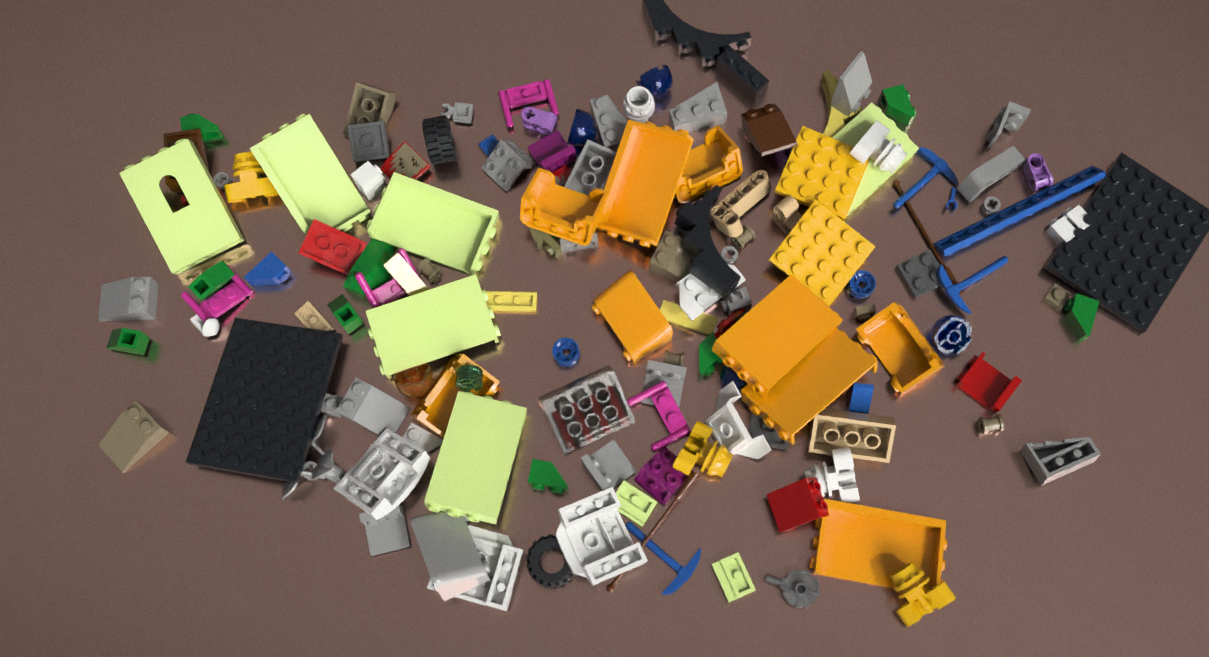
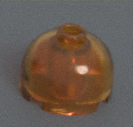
[393,363,434,398]

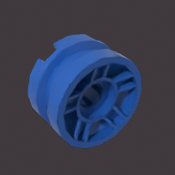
[847,270,876,300]
[552,338,580,367]

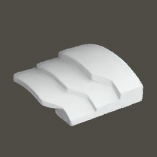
[334,428,430,520]
[555,487,648,586]
[427,525,523,611]

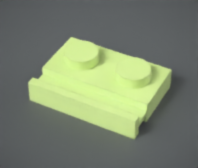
[616,480,658,526]
[711,552,756,603]

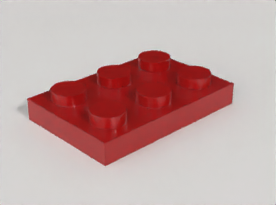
[298,219,367,275]

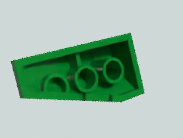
[343,238,395,301]

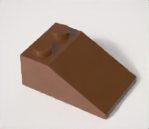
[741,104,797,156]
[163,129,209,193]

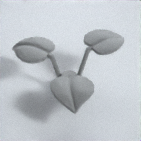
[282,415,344,501]

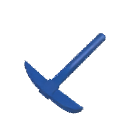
[893,147,959,208]
[936,256,1008,314]
[625,521,701,595]

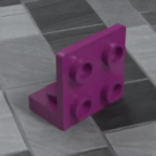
[527,131,577,173]
[634,446,693,505]

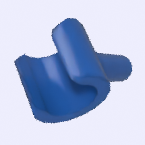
[944,187,958,211]

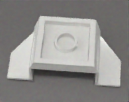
[674,264,746,321]
[705,381,772,459]

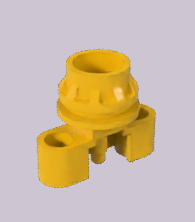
[224,152,279,203]
[672,420,734,477]
[890,562,956,627]

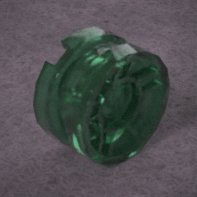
[455,365,483,392]

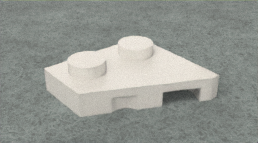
[403,423,443,454]

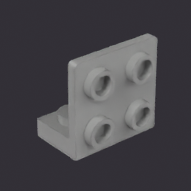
[986,101,1031,149]
[481,139,536,191]
[641,360,687,407]
[581,440,636,491]
[359,505,410,556]

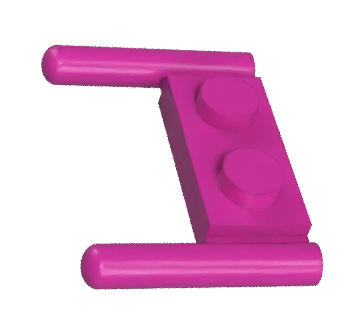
[498,79,559,127]
[355,248,421,308]
[181,264,253,323]
[627,380,691,451]

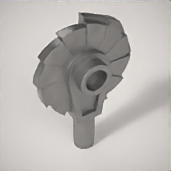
[765,570,820,608]

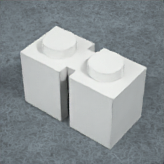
[351,161,386,202]
[1045,205,1089,246]

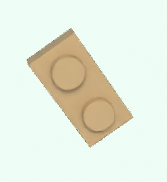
[294,301,335,332]

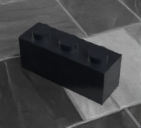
[716,47,769,102]

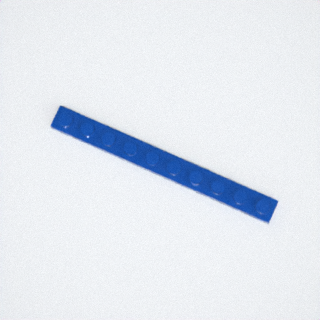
[934,165,1106,256]

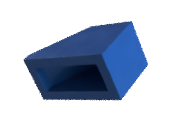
[243,251,291,286]
[846,383,874,414]

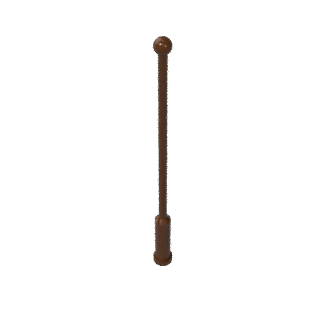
[892,180,965,296]
[606,471,700,592]

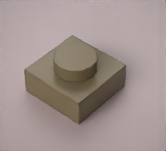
[1043,283,1072,311]
[852,304,876,321]

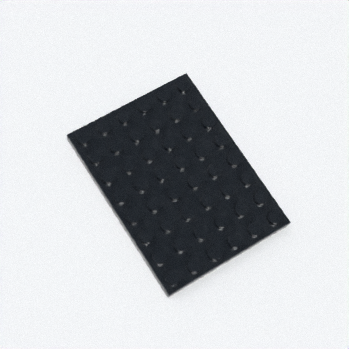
[1044,152,1209,333]
[186,318,343,483]

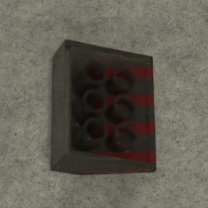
[538,365,636,454]

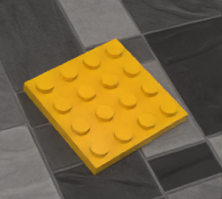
[774,126,870,221]
[768,200,875,307]

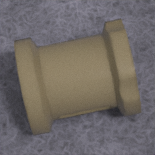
[731,225,756,249]
[417,258,442,283]
[663,350,684,366]
[978,414,1004,435]

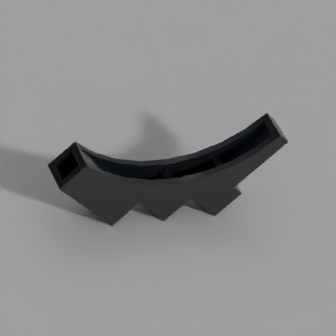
[642,0,752,67]
[674,185,741,299]

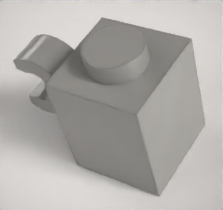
[721,287,753,315]

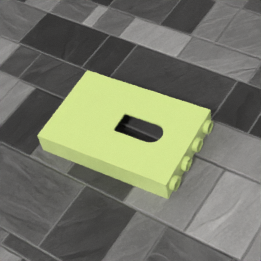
[119,139,245,275]

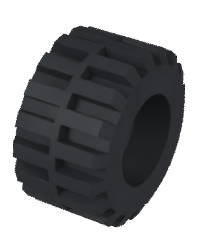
[422,115,456,165]
[526,534,574,588]

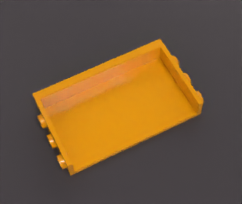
[596,120,694,247]
[711,275,843,398]
[741,328,877,445]
[810,499,947,589]

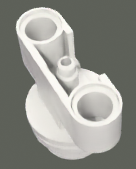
[623,86,655,123]
[850,120,907,174]
[804,447,860,503]

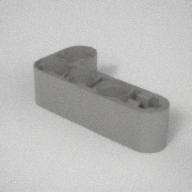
[957,146,1027,203]

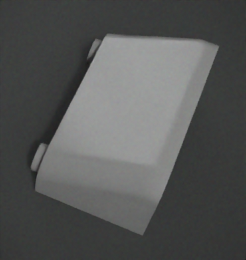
[410,511,491,601]

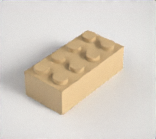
[807,408,896,463]

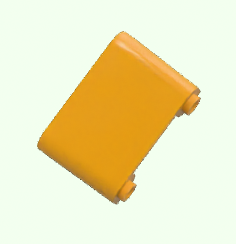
[675,125,743,204]
[520,168,609,246]
[591,270,673,365]
[856,302,945,393]
[410,354,500,439]

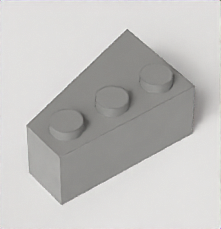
[669,82,727,132]
[590,95,627,152]
[1020,437,1101,486]

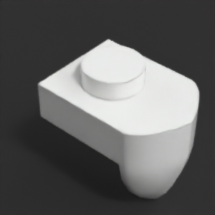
[190,314,220,337]

